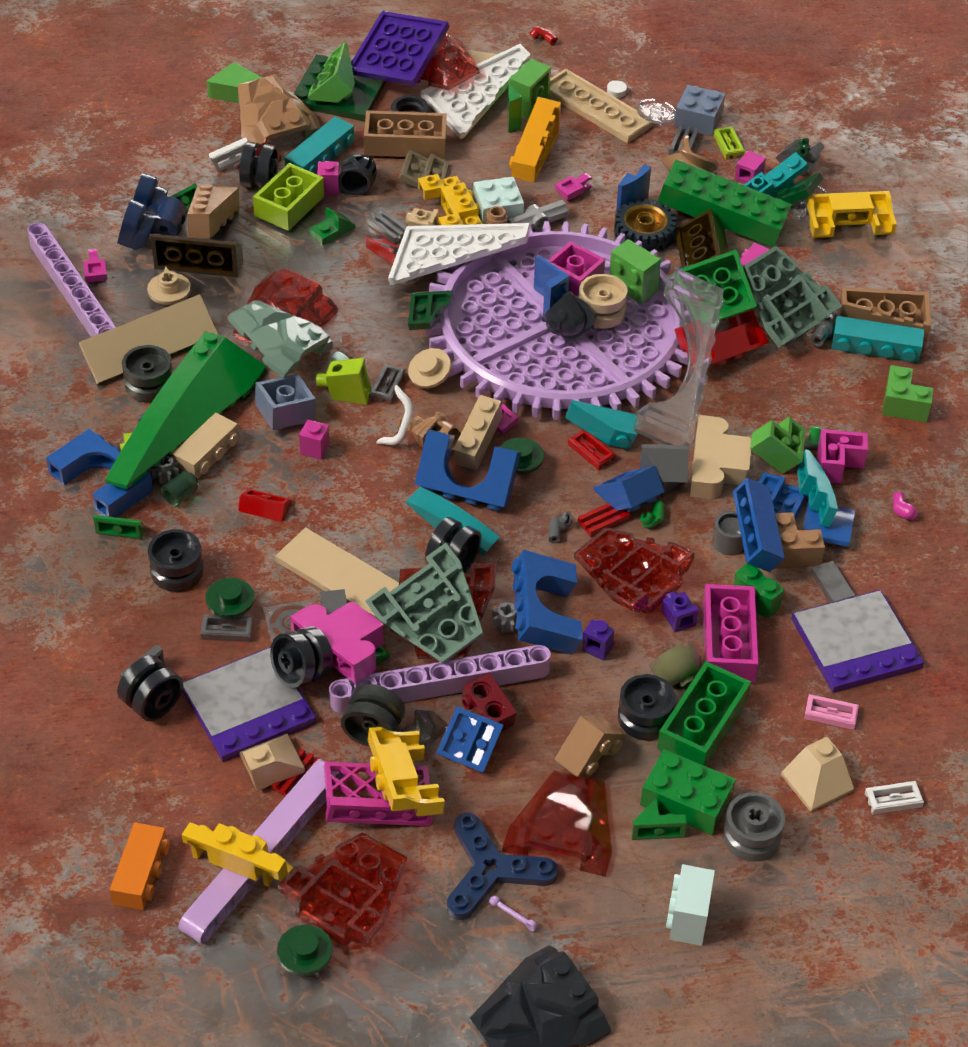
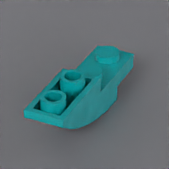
[744,152,809,198]

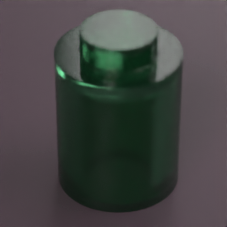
[161,471,198,506]

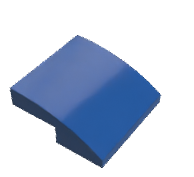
[616,164,651,213]
[759,472,808,520]
[803,501,855,547]
[436,706,504,773]

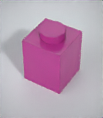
[735,150,766,184]
[317,161,339,194]
[299,419,330,460]

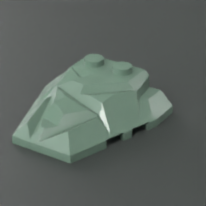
[743,246,842,348]
[227,301,334,378]
[365,543,484,664]

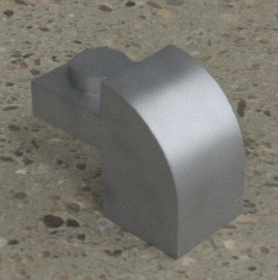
[775,138,825,175]

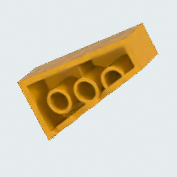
[509,97,561,182]

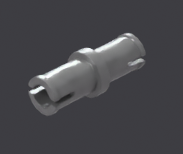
[810,312,838,347]

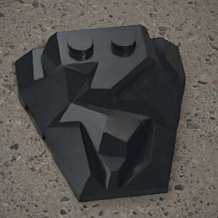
[470,945,611,1047]

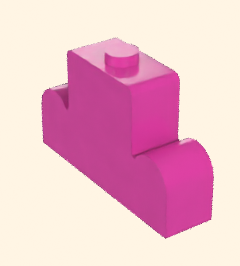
[290,602,384,684]

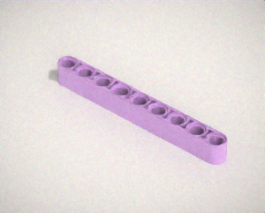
[27,222,116,337]
[329,645,551,713]
[178,759,343,944]

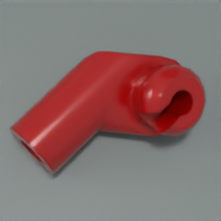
[529,26,558,46]

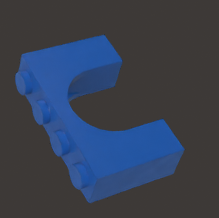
[46,429,153,518]
[414,430,522,511]
[511,550,583,655]

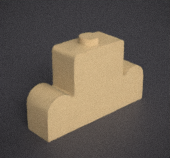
[690,415,755,499]

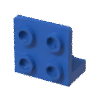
[534,255,570,317]

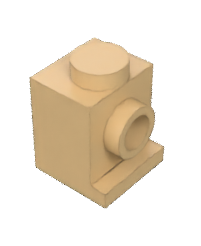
[405,208,438,226]

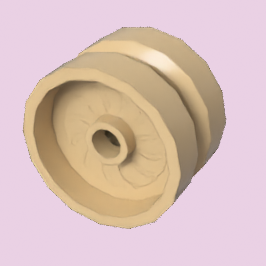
[579,274,628,329]

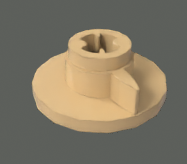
[147,267,191,305]
[408,348,452,389]

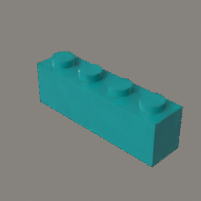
[284,117,355,174]
[831,316,924,363]

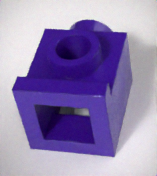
[661,591,699,632]
[582,619,615,661]

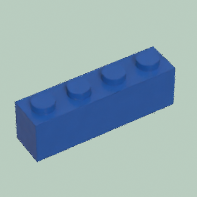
[732,478,785,572]

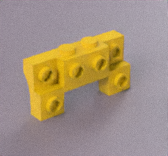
[418,174,482,225]
[806,191,897,238]
[368,727,445,816]
[182,822,296,895]

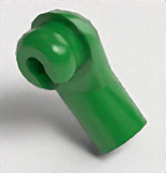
[804,426,821,450]
[640,501,665,529]

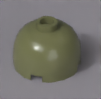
[649,640,701,688]

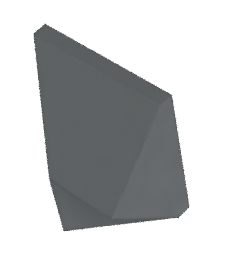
[639,444,689,497]

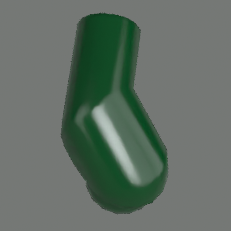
[794,138,811,157]

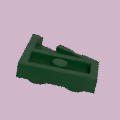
[776,172,824,204]
[408,290,454,330]

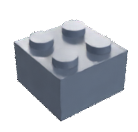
[674,85,725,136]
[255,373,316,430]

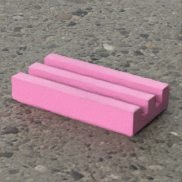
[804,694,859,730]

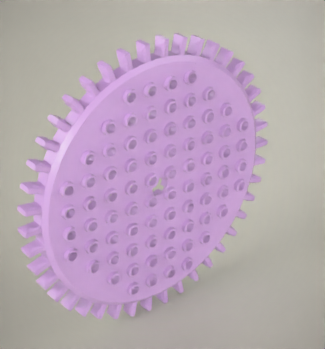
[425,221,691,420]

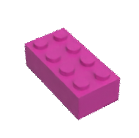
[702,584,758,682]

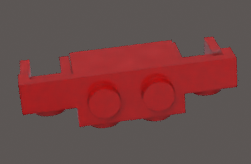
[674,310,769,370]

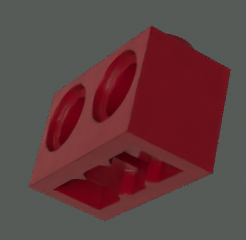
[461,673,517,731]

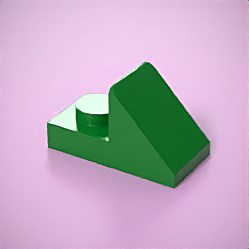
[309,207,355,245]
[631,799,687,840]

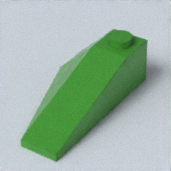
[308,42,355,103]

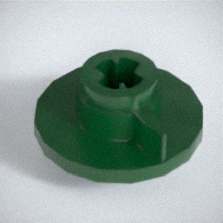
[500,437,544,474]
[205,578,254,618]
[277,925,332,978]

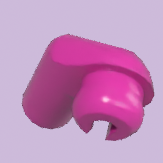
[893,492,918,521]

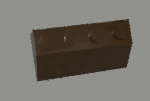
[676,209,729,268]
[150,234,243,277]

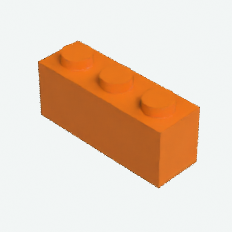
[110,822,170,910]

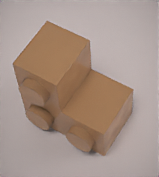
[775,513,825,568]
[554,716,626,777]

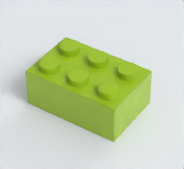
[253,163,324,231]

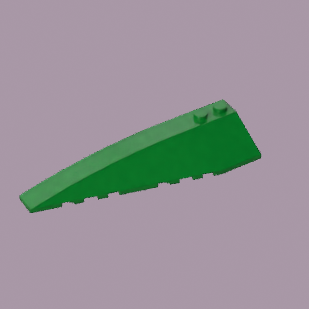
[105,331,266,489]

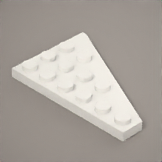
[420,44,531,139]
[388,223,531,285]

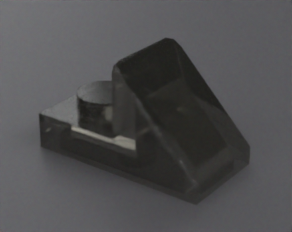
[400,710,448,748]

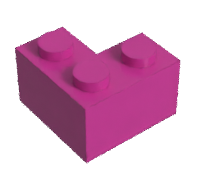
[818,429,868,484]

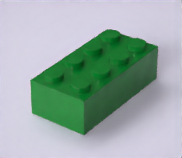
[657,661,751,766]

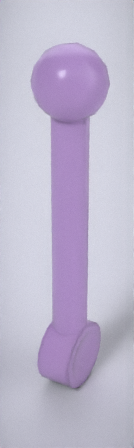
[489,896,538,931]

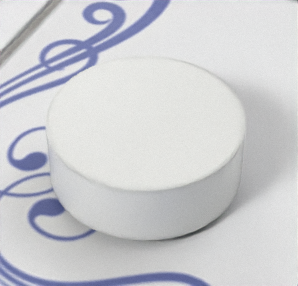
[607,81,627,98]

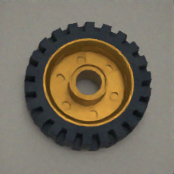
[614,199,677,252]

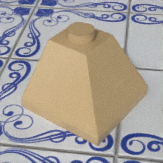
[239,734,305,791]
[781,737,854,812]

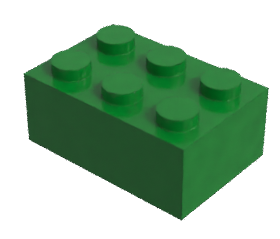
[640,749,736,836]

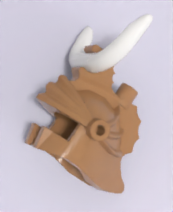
[376,385,463,452]

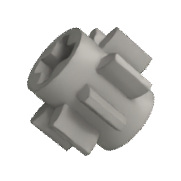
[492,603,517,633]

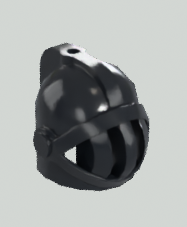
[338,153,377,195]
[544,291,597,339]

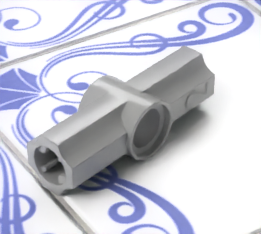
[507,200,568,232]

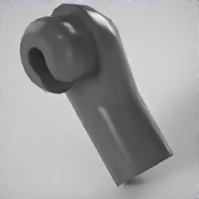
[549,512,573,543]

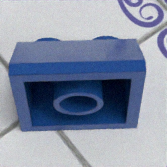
[593,466,665,512]

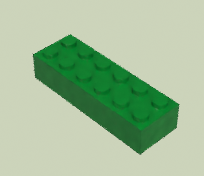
[658,159,792,247]

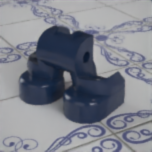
[117,172,186,250]

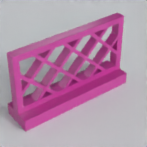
[323,761,434,826]

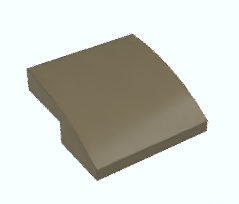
[399,149,449,188]

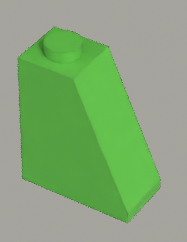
[207,62,263,103]

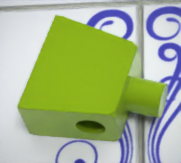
[316,358,372,405]

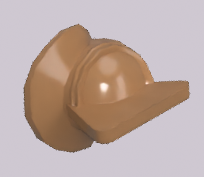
[661,135,718,173]

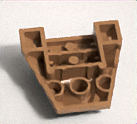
[238,74,322,147]

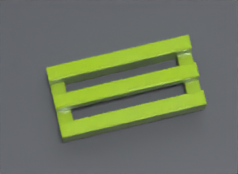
[713,127,745,160]

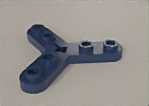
[447,813,558,920]

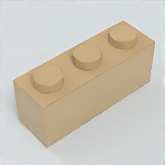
[453,395,503,471]
[172,413,239,481]

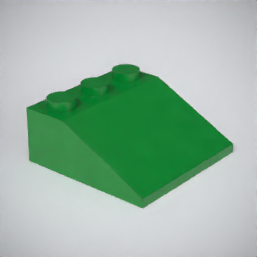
[674,249,757,328]

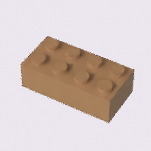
[364,111,447,158]

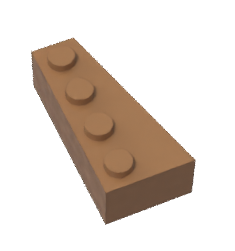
[838,287,931,342]

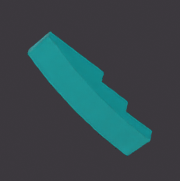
[797,449,838,527]
[405,487,499,556]

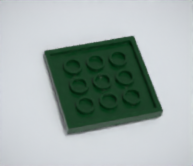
[294,54,387,122]

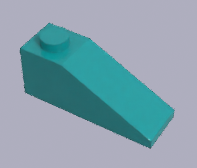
[566,400,638,450]

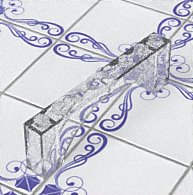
[633,269,724,446]

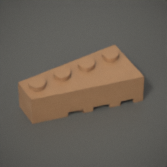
[187,184,239,239]

